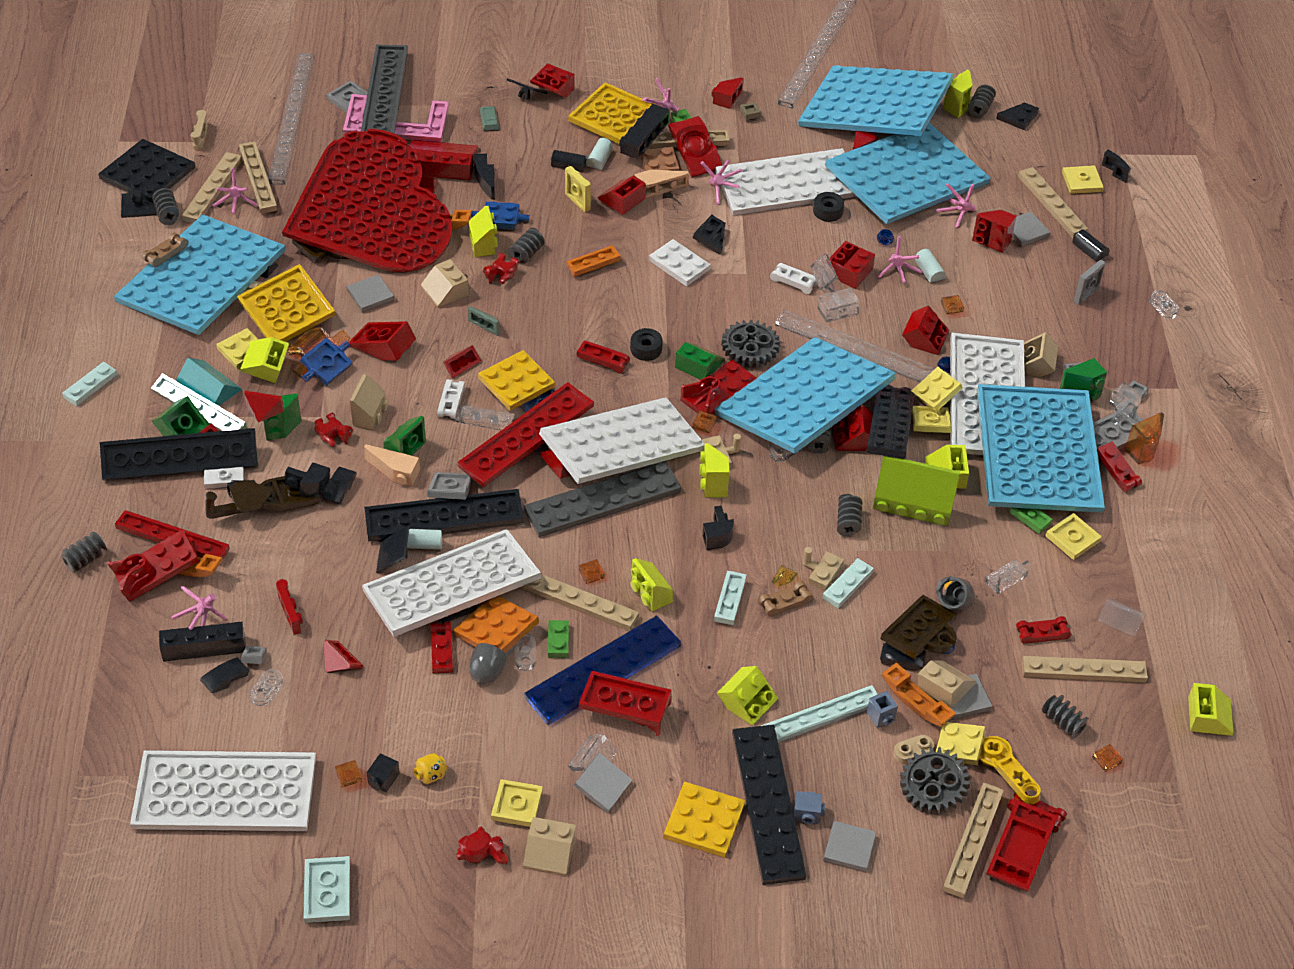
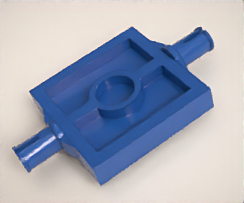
[471,201,530,230]
[300,338,353,386]

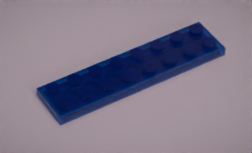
[524,615,681,725]

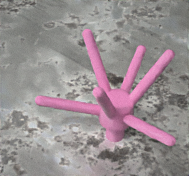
[642,78,679,113]
[701,160,742,205]
[212,167,258,214]
[936,183,976,228]
[877,236,923,284]
[172,586,226,630]

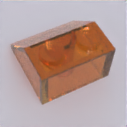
[1125,412,1164,465]

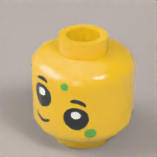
[413,753,447,784]

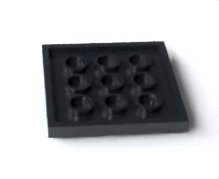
[98,139,196,203]

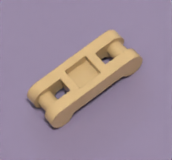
[191,110,208,150]

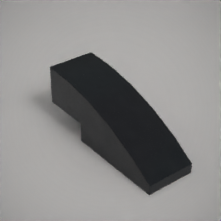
[474,153,495,200]

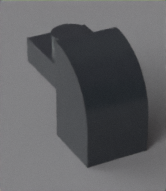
[285,462,330,497]
[702,505,734,550]

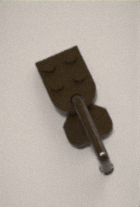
[205,476,320,519]

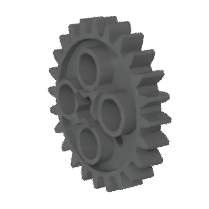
[721,319,780,367]
[900,747,970,814]

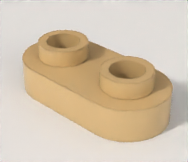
[893,735,934,764]

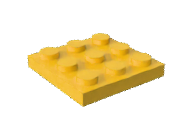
[478,350,555,411]
[663,782,745,858]

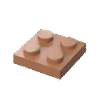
[640,147,679,171]

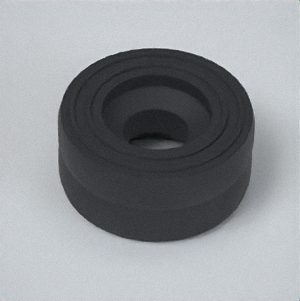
[813,192,844,222]
[630,328,663,361]

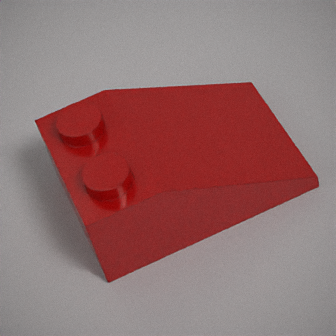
[348,321,416,361]

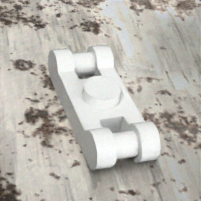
[770,263,818,294]
[437,379,466,419]

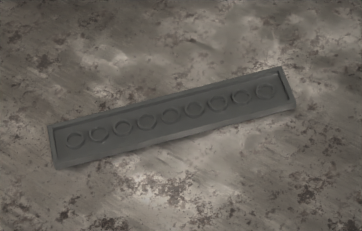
[361,44,408,134]

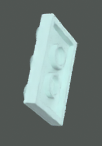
[304,856,350,923]

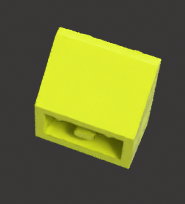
[943,69,973,118]
[469,206,498,257]
[240,337,289,383]
[699,443,730,497]
[925,445,969,489]
[630,558,673,612]
[717,666,778,725]
[1188,683,1233,736]

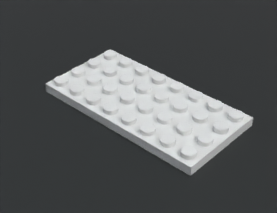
[715,148,857,216]
[950,333,1025,455]
[539,397,704,484]
[362,529,541,637]
[130,751,316,831]

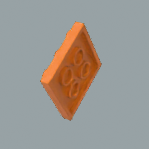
[453,596,539,653]

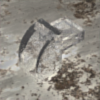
[1110,382,1141,425]

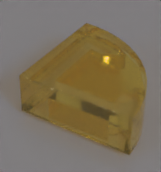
[771,565,798,586]

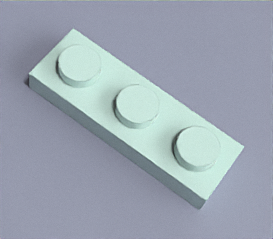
[62,362,118,406]
[822,558,874,609]
[714,570,747,625]

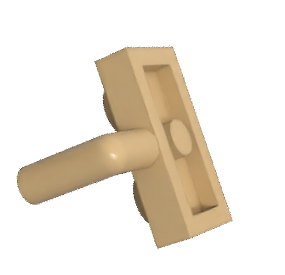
[702,434,741,468]
[803,547,844,591]

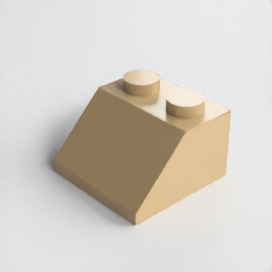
[421,259,469,308]
[1024,332,1058,377]
[350,374,389,431]
[918,660,976,709]
[523,817,576,876]

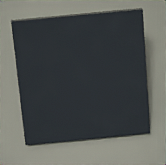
[506,78,548,100]
[121,192,156,218]
[376,526,410,574]

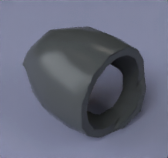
[936,576,975,611]
[469,643,506,685]

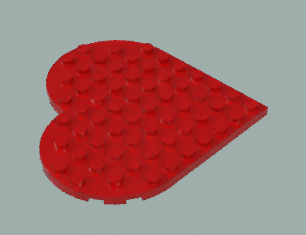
[282,129,452,272]

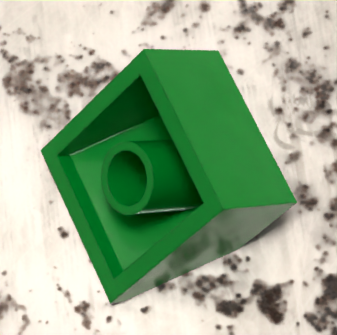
[675,342,725,380]
[1060,358,1107,401]
[263,393,302,441]
[152,396,210,436]
[383,416,426,456]

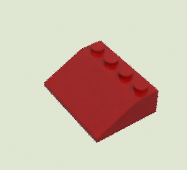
[409,140,478,181]

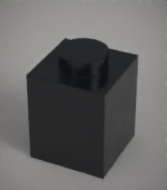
[366,753,400,792]

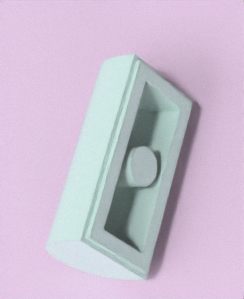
[586,138,613,170]
[915,249,946,283]
[407,529,443,550]

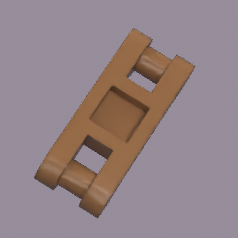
[141,232,188,267]
[758,581,814,616]

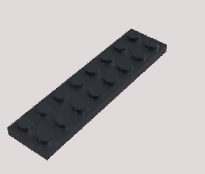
[867,384,914,459]
[99,428,258,481]
[364,489,524,542]
[732,724,806,885]

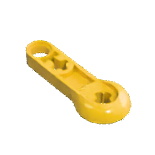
[979,736,1041,804]

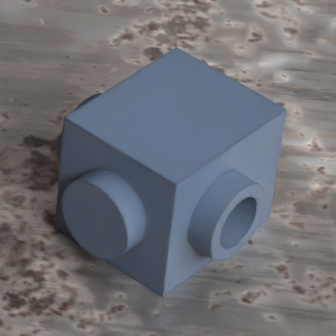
[867,691,898,728]
[794,791,826,824]

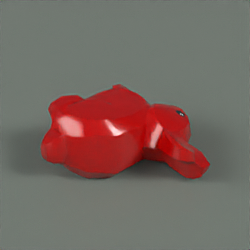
[456,826,509,865]

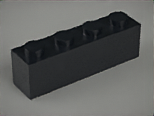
[619,104,670,160]
[159,621,246,662]

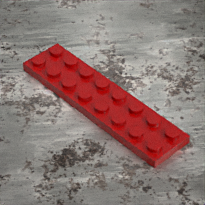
[457,382,594,487]

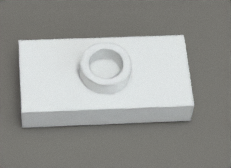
[204,467,244,489]

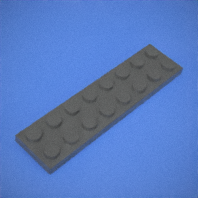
[524,461,681,537]

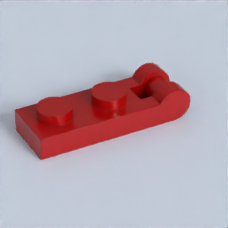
[576,340,630,374]
[1097,441,1142,492]
[276,579,303,635]
[430,622,453,674]

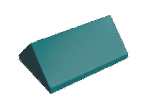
[176,358,241,406]

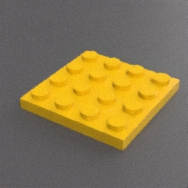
[568,82,652,144]
[237,264,336,342]

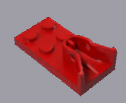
[680,360,757,420]
[108,529,200,602]
[579,671,672,736]

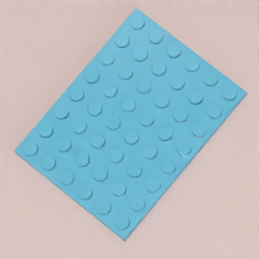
[798,65,954,136]
[825,123,991,224]
[114,214,286,335]
[715,337,896,454]
[977,384,1105,513]

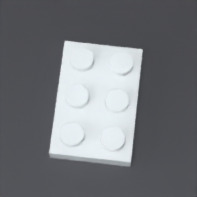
[649,239,711,286]

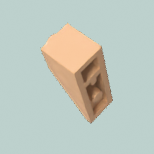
[635,170,689,198]
[364,444,420,486]

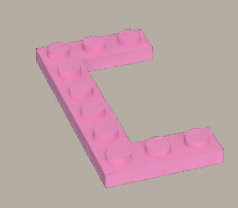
[343,94,449,142]

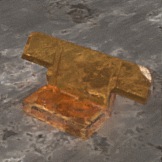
[287,327,350,379]

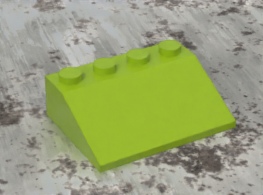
[873,456,960,526]

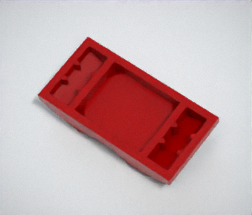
[668,116,722,178]
[986,800,1058,892]

